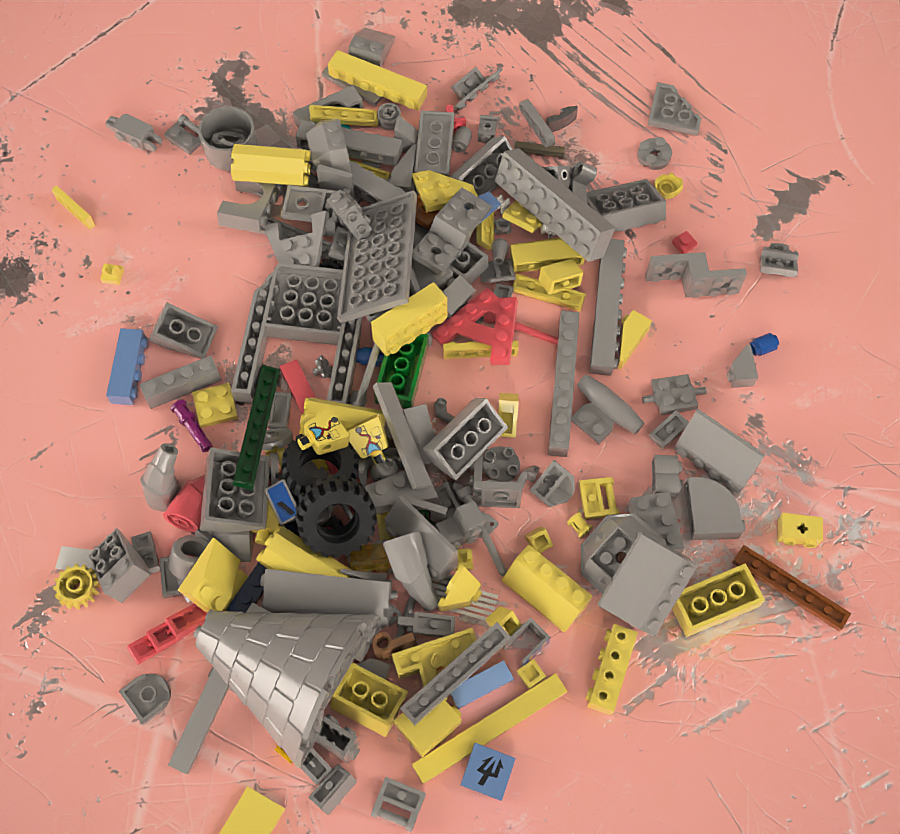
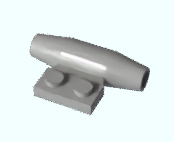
[571,374,645,445]

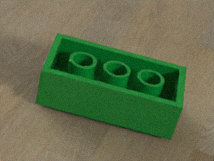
[374,334,429,409]

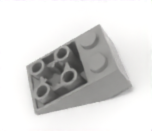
[89,528,151,603]

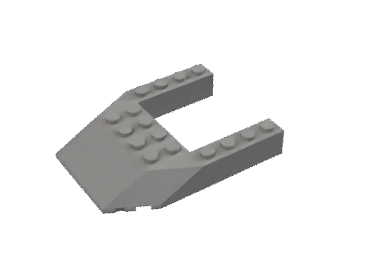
[231,263,363,404]

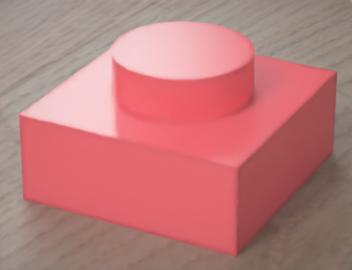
[672,231,698,254]

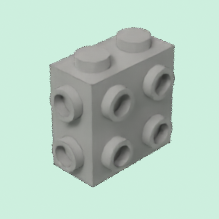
[326,189,372,241]
[316,714,360,764]

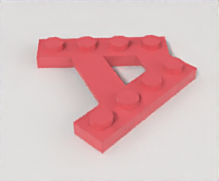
[431,288,518,365]

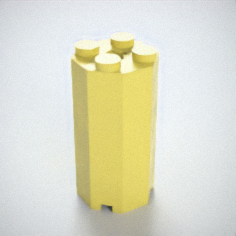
[231,144,311,187]
[299,397,386,435]
[256,526,351,578]

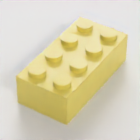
[371,282,447,357]
[672,563,765,637]

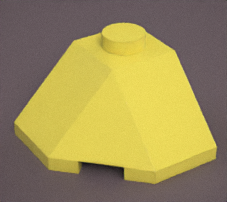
[438,565,482,612]

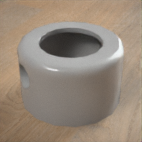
[168,536,209,580]

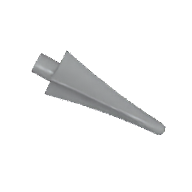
[341,569,392,583]

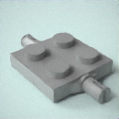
[642,374,707,415]

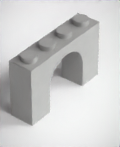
[217,181,283,234]

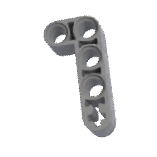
[568,161,597,204]

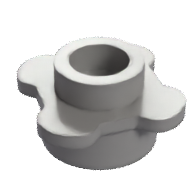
[494,217,512,234]

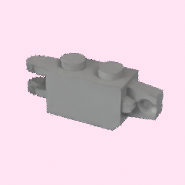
[105,114,163,152]

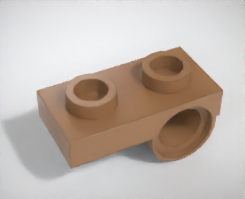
[373,632,418,660]

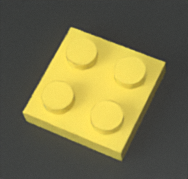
[192,383,238,428]

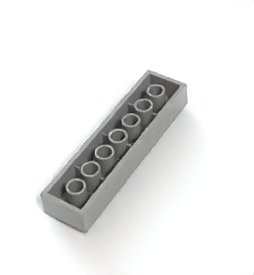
[494,148,616,262]

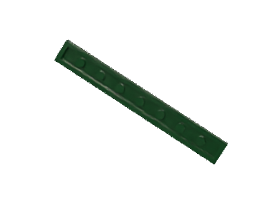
[232,364,280,490]

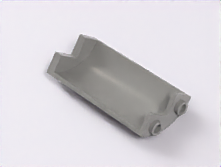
[261,569,392,627]

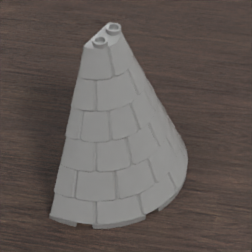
[193,609,381,768]

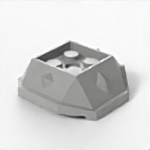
[581,513,667,594]

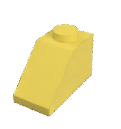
[498,393,519,438]

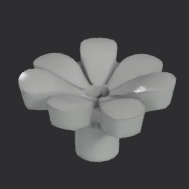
[312,355,333,378]

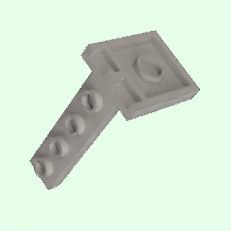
[470,453,522,508]

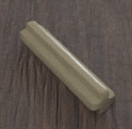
[514,141,565,157]

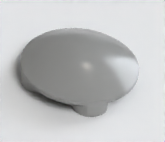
[482,446,520,482]

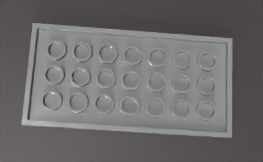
[337,190,417,323]

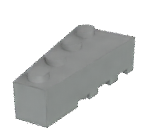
[352,471,439,515]

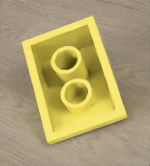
[178,538,241,612]

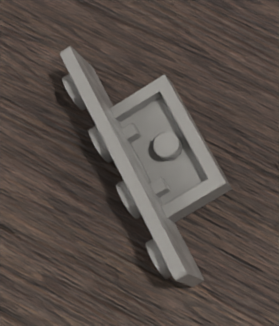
[451,67,503,112]

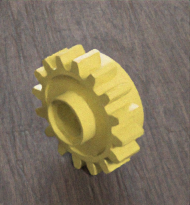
[53,564,101,610]

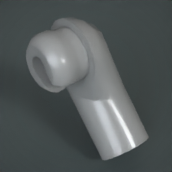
[434,398,455,423]

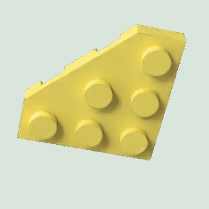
[412,170,478,213]

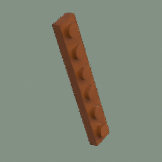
[732,545,851,632]

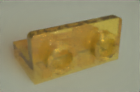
[350,543,392,572]

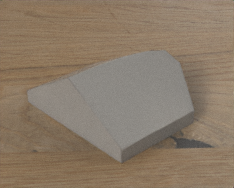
[480,259,515,283]
[530,460,575,507]

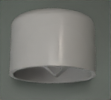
[199,106,258,171]

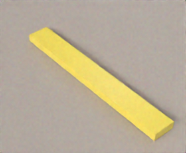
[412,673,567,784]

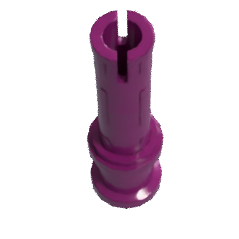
[170,399,213,453]

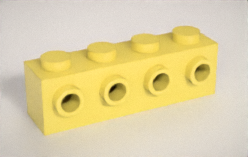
[585,624,638,715]

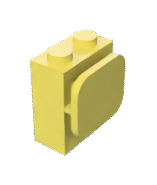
[394,698,462,757]

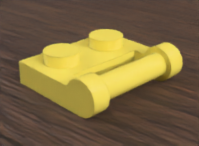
[578,477,620,520]

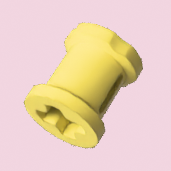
[567,512,593,539]

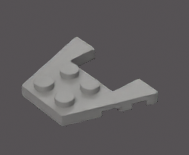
[264,211,329,267]

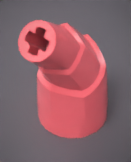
[163,475,205,532]

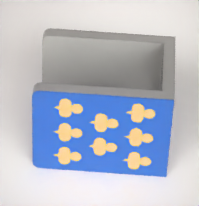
[504,618,551,667]

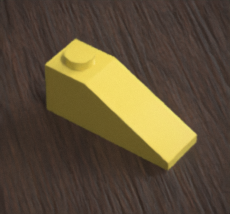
[618,310,652,370]

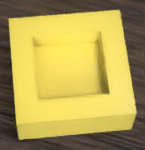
[516,659,546,690]

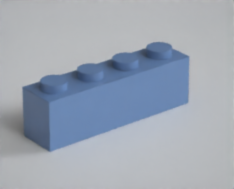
[106,328,148,405]

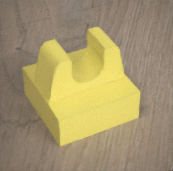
[100,263,124,285]

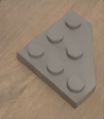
[648,82,702,136]

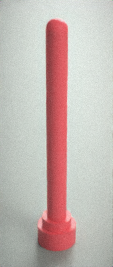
[483,312,558,345]

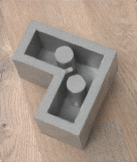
[434,501,486,549]

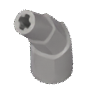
[140,443,181,512]
[383,532,440,611]

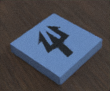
[460,743,516,801]

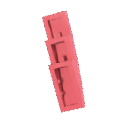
[127,604,208,665]

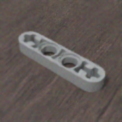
[519,99,555,148]

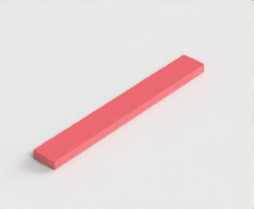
[279,360,358,483]

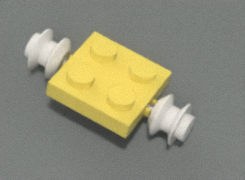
[495,195,556,239]

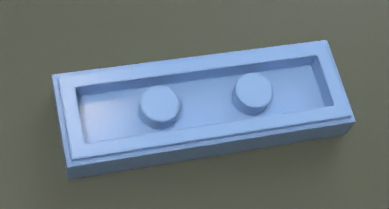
[450,660,514,709]

